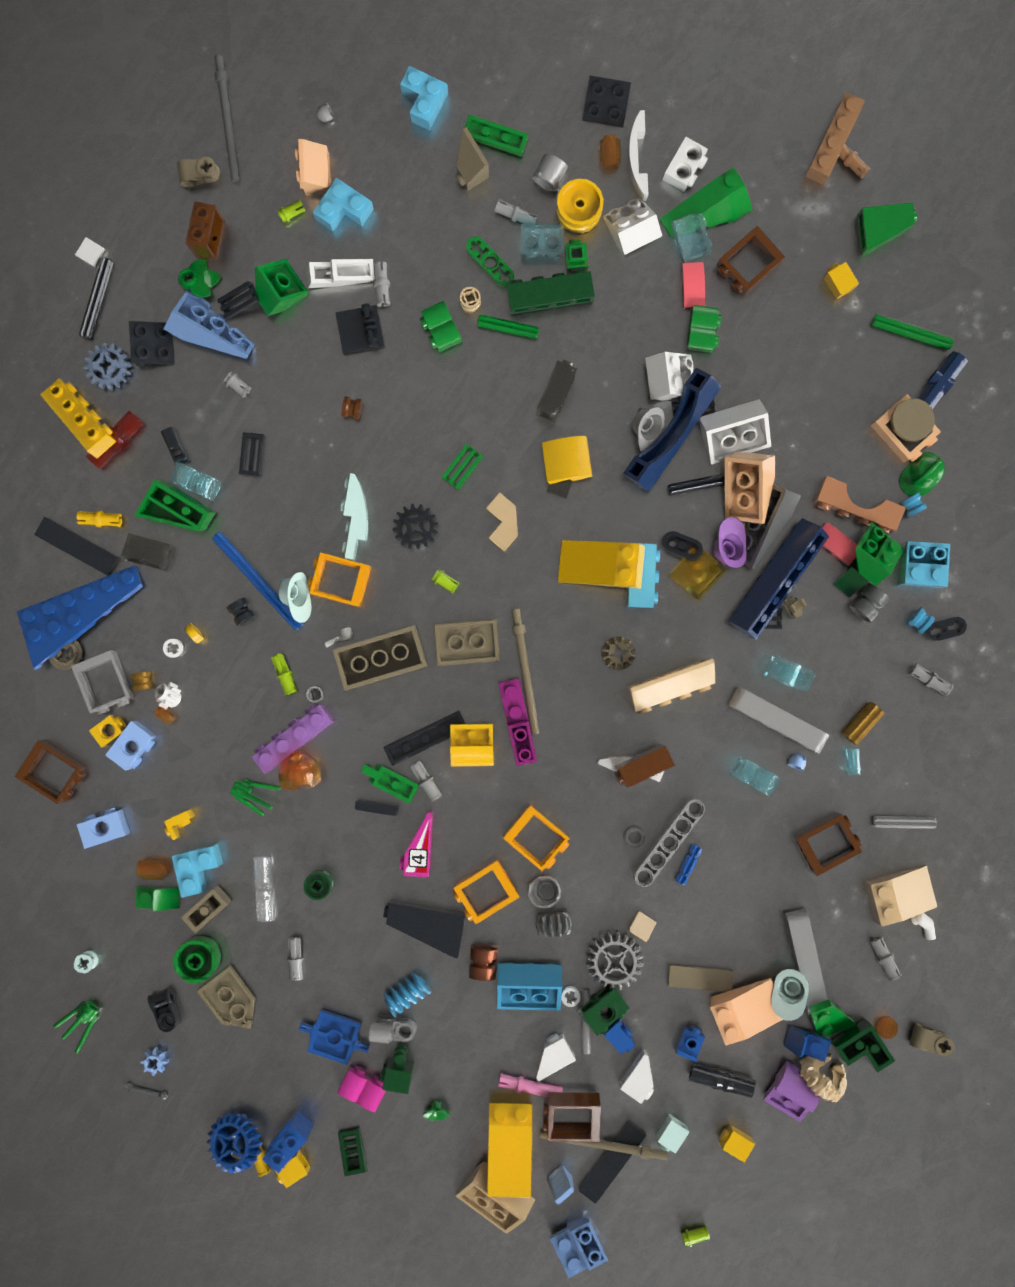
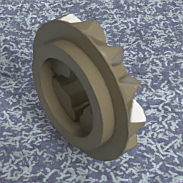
[602,636,635,670]
[49,640,83,670]

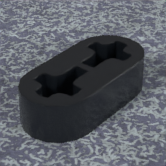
[925,617,967,641]

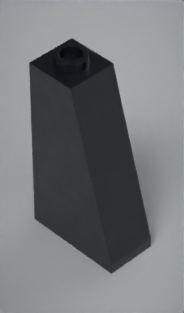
[383,900,465,958]

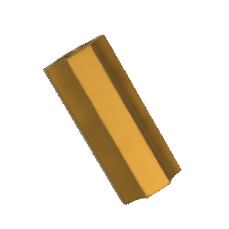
[842,702,885,745]

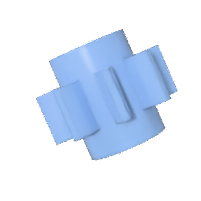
[140,1047,169,1076]

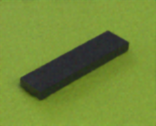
[34,517,119,576]
[383,710,466,766]
[578,1121,647,1204]

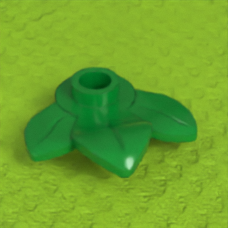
[178,259,221,297]

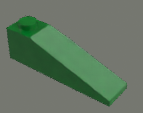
[659,167,753,237]

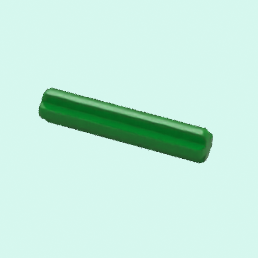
[477,314,539,339]

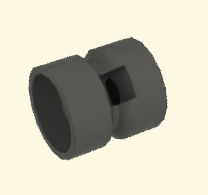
[849,583,890,623]

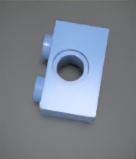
[106,720,156,771]
[77,808,130,849]

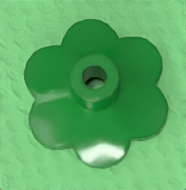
[423,1101,450,1121]

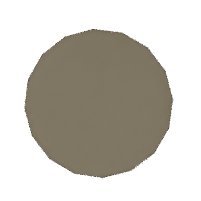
[891,399,935,442]

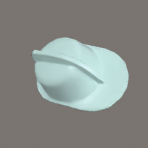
[279,572,312,623]
[771,969,809,1021]

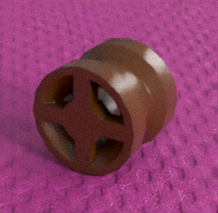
[341,396,362,420]

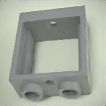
[71,650,135,716]

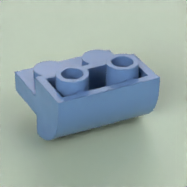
[549,1218,608,1278]

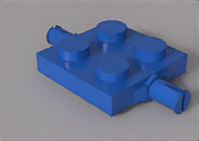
[299,1009,370,1065]

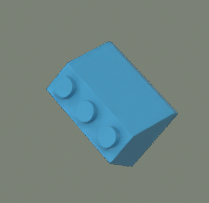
[497,963,562,1011]

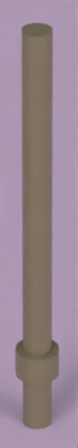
[512,608,540,735]
[540,1130,668,1160]

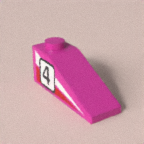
[400,811,433,877]

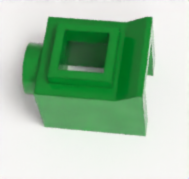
[565,239,588,274]

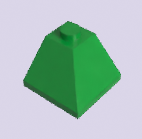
[254,258,309,316]

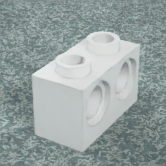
[663,137,708,192]

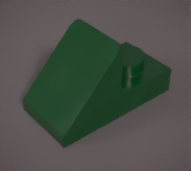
[833,558,868,598]

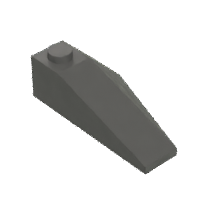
[743,483,801,569]

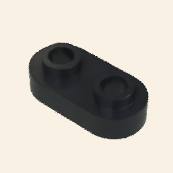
[662,531,703,562]

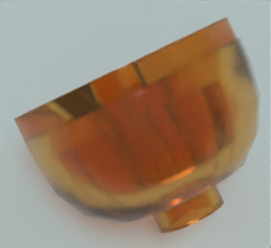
[278,751,322,790]

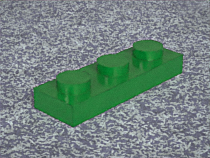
[464,114,529,157]

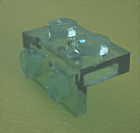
[671,213,712,263]

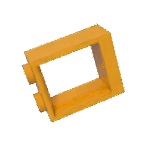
[307,552,371,608]
[503,804,570,871]
[452,859,519,924]

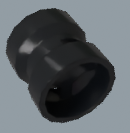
[226,597,255,626]

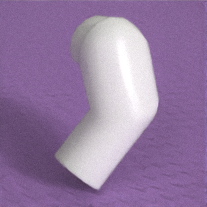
[911,913,936,940]

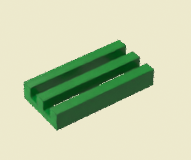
[442,443,483,490]

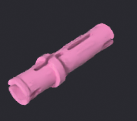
[498,1073,563,1098]

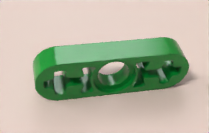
[466,236,514,288]

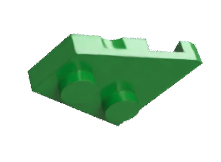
[809,1000,857,1037]

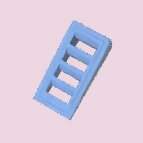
[547,1164,574,1204]

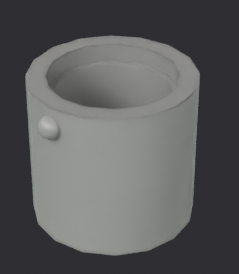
[532,154,568,191]

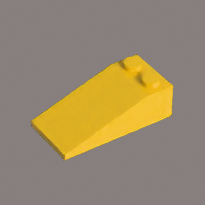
[558,540,645,589]
[487,1103,532,1198]

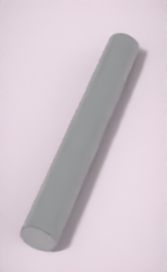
[582,989,591,1055]

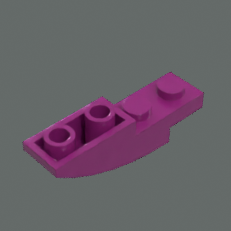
[498,677,537,766]

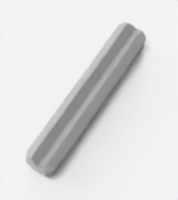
[873,816,937,829]

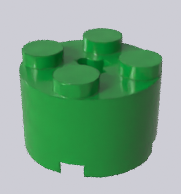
[173,936,221,984]

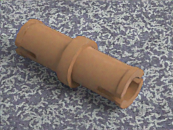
[839,144,871,179]

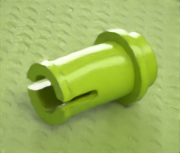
[277,199,305,223]
[432,569,460,594]
[681,1226,710,1247]

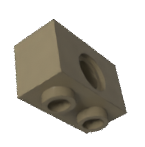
[181,885,232,934]

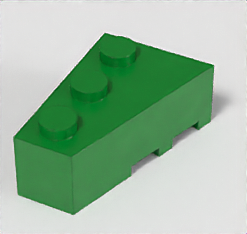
[134,479,216,531]

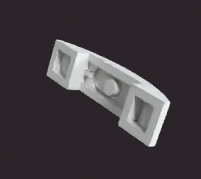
[628,110,648,201]

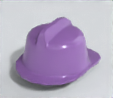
[713,517,747,568]

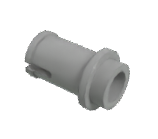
[223,372,252,398]

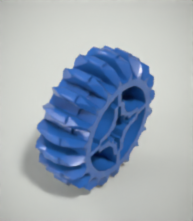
[206,1112,263,1173]

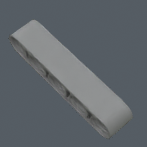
[728,687,829,754]
[633,798,705,887]
[784,908,828,1015]

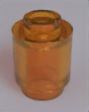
[599,134,622,168]
[136,858,170,880]

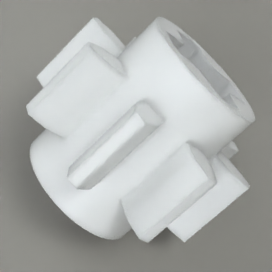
[154,682,182,709]

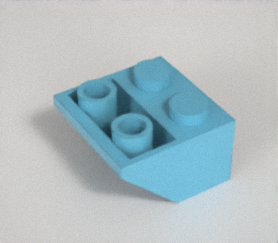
[898,541,950,588]

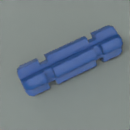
[675,844,702,885]

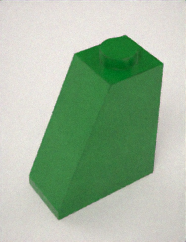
[857,202,917,255]

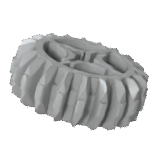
[586,932,644,990]

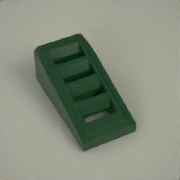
[338,1128,368,1177]

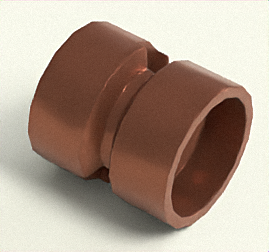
[469,945,498,981]

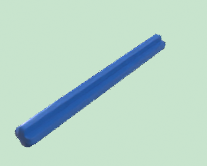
[212,532,303,630]

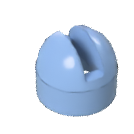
[788,753,806,771]

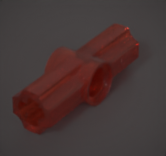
[86,411,144,470]

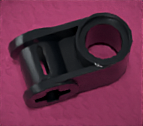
[148,988,181,1032]

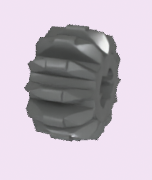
[535,912,572,937]

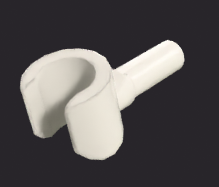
[325,628,353,647]

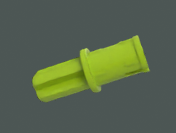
[271,653,297,696]

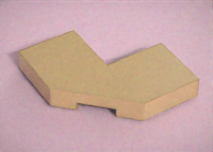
[486,493,518,552]

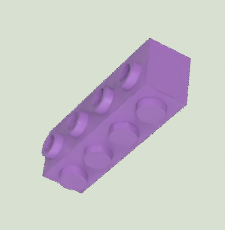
[252,704,335,774]

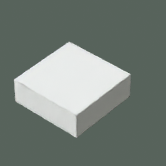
[75,237,105,268]

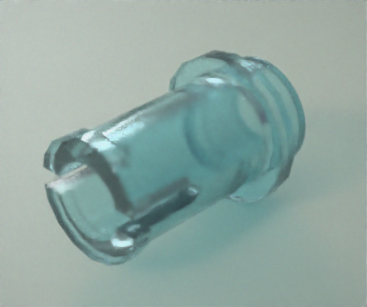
[845,749,863,775]

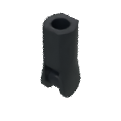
[161,427,189,467]

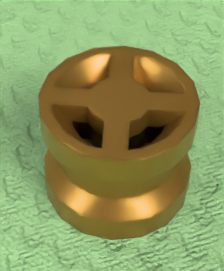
[130,671,153,691]

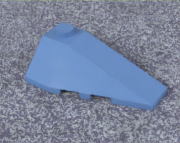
[164,289,255,359]

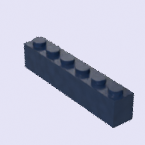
[729,518,829,640]

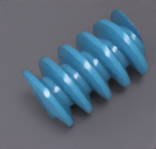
[383,973,431,1017]

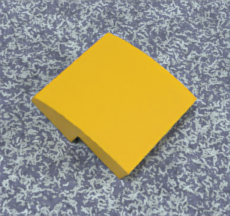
[542,436,592,484]

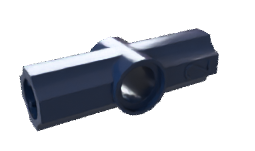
[917,351,968,410]

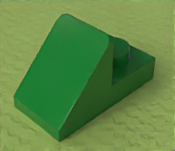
[136,886,180,911]

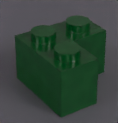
[831,1019,895,1073]

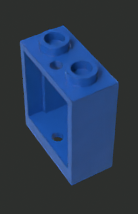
[262,1111,314,1174]

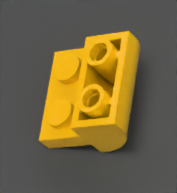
[450,724,494,767]

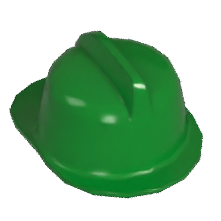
[899,452,945,497]

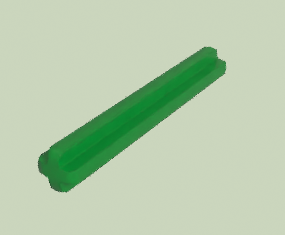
[872,314,954,350]

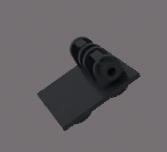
[582,75,631,126]
[335,303,384,354]
[129,321,174,367]

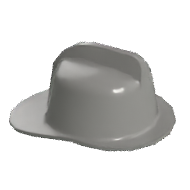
[632,407,665,452]

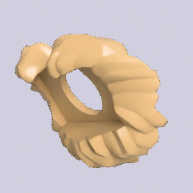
[799,1053,847,1103]

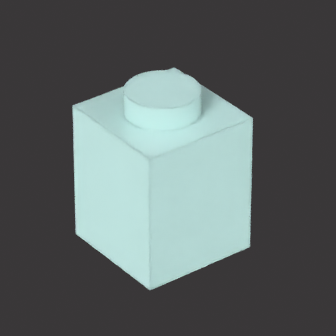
[656,1114,689,1154]

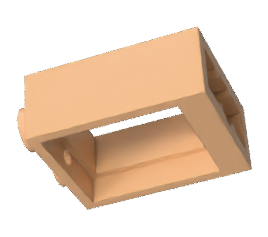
[870,394,941,463]

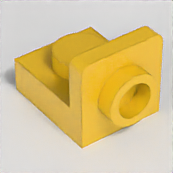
[164,808,195,840]

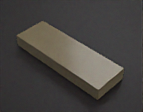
[668,964,734,992]

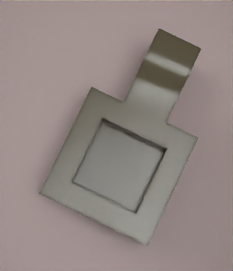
[782,596,807,619]

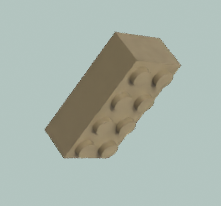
[333,625,428,691]

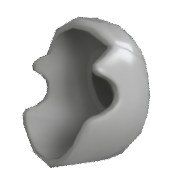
[528,876,561,908]

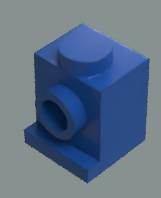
[603,1019,636,1054]
[674,1025,705,1062]

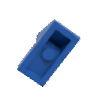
[784,1025,832,1062]

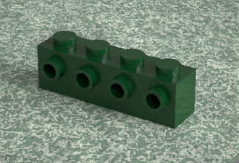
[507,270,595,314]

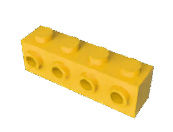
[40,378,116,458]

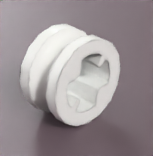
[163,639,183,658]
[561,986,580,1007]

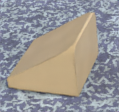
[627,911,657,942]

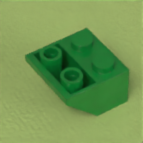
[855,522,904,587]

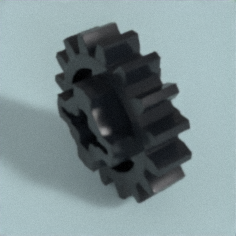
[392,504,439,550]

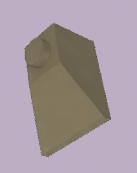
[455,127,489,191]

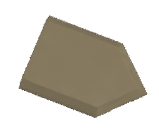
[196,964,256,1029]

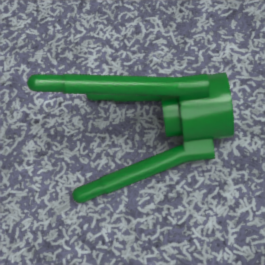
[230,778,281,816]
[53,1001,99,1054]

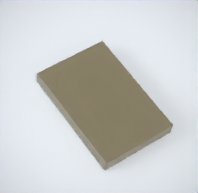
[433,619,500,666]

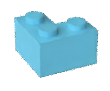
[400,66,448,131]
[313,178,374,232]
[172,843,223,898]

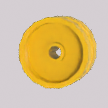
[556,179,604,234]

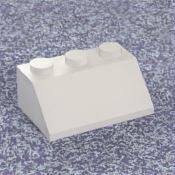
[699,399,771,465]

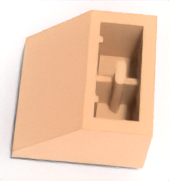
[295,139,331,196]

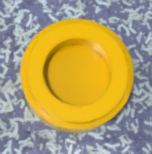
[184,623,204,644]

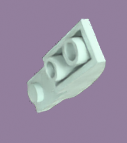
[341,473,368,561]

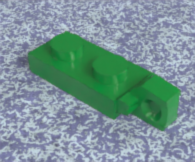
[361,763,419,804]

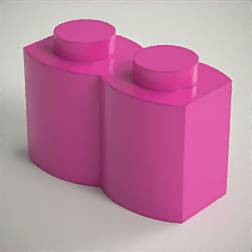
[337,1066,386,1112]

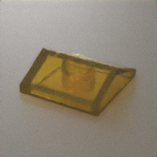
[668,549,728,601]

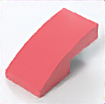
[682,262,705,308]
[822,522,857,566]

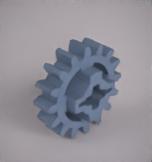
[83,343,132,390]

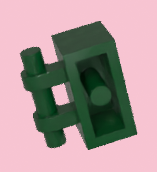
[380,1044,415,1094]

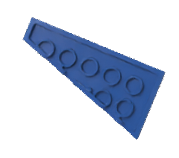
[17,565,143,670]

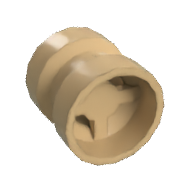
[460,287,481,313]

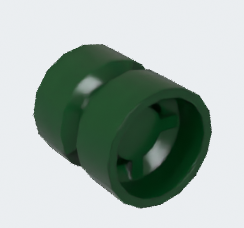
[303,869,334,900]

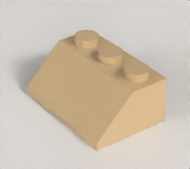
[456,1161,535,1234]

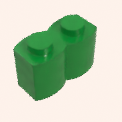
[419,300,462,352]
[686,305,722,353]

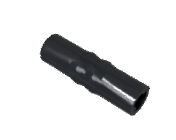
[689,1063,756,1098]

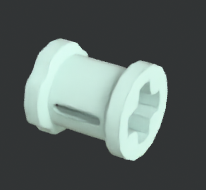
[74,950,99,973]

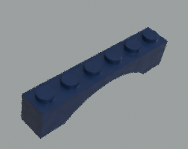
[623,368,722,492]

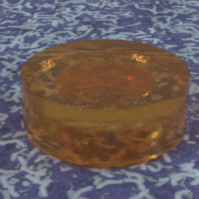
[153,706,175,726]
[875,1016,898,1039]

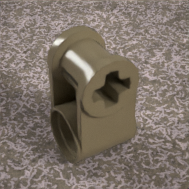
[177,157,220,187]
[909,1023,955,1056]

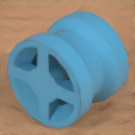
[900,493,927,518]
[907,607,935,634]

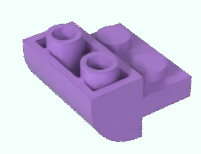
[764,1061,821,1122]

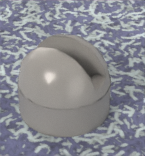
[316,103,334,122]
[306,686,323,703]

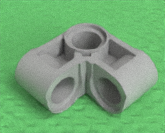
[369,1015,417,1044]

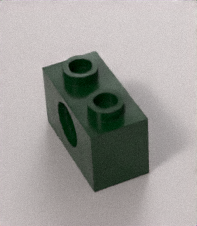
[576,984,630,1036]

